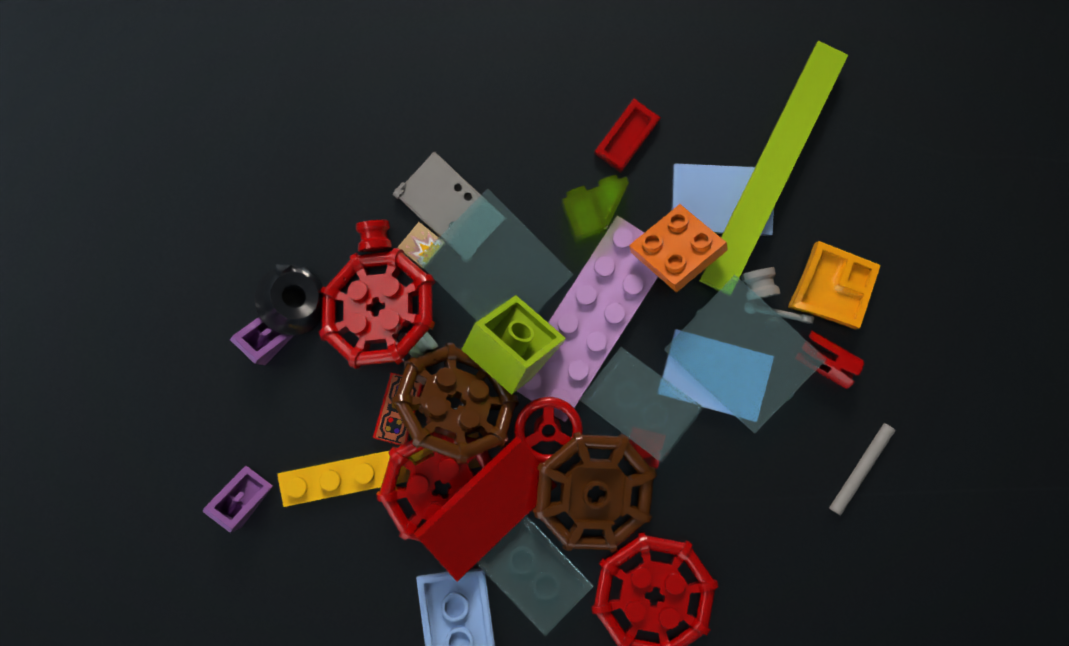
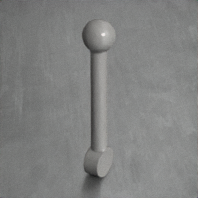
[744,301,814,324]

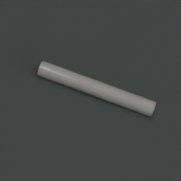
[829,423,896,516]

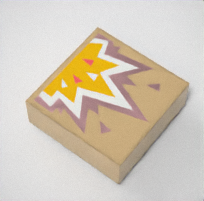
[397,222,445,270]

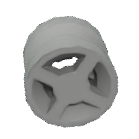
[741,267,781,301]

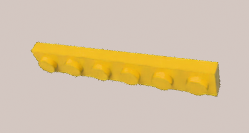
[277,432,480,507]

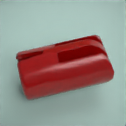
[794,331,864,389]

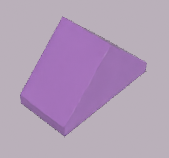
[230,316,294,365]
[202,466,273,533]

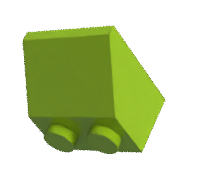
[461,295,566,395]

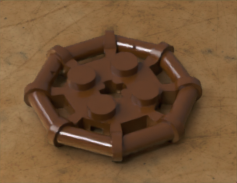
[391,343,519,463]
[533,432,657,553]

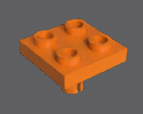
[629,204,728,293]

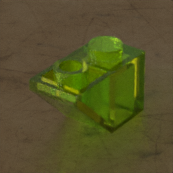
[561,175,629,242]

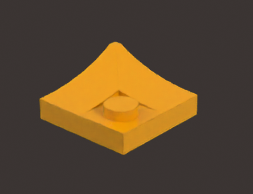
[788,241,881,329]

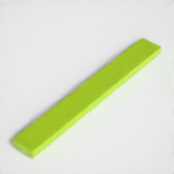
[699,40,848,296]

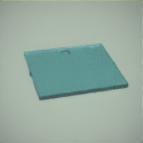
[416,189,574,321]
[664,275,827,434]

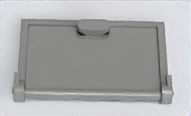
[392,152,506,263]

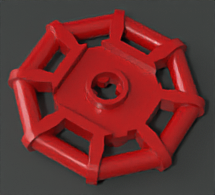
[319,248,435,369]
[376,432,492,542]
[591,532,719,646]

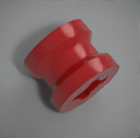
[356,220,392,252]

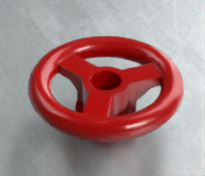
[514,397,583,463]

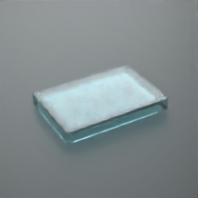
[580,347,703,463]
[476,515,594,636]

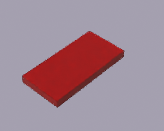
[414,437,557,582]

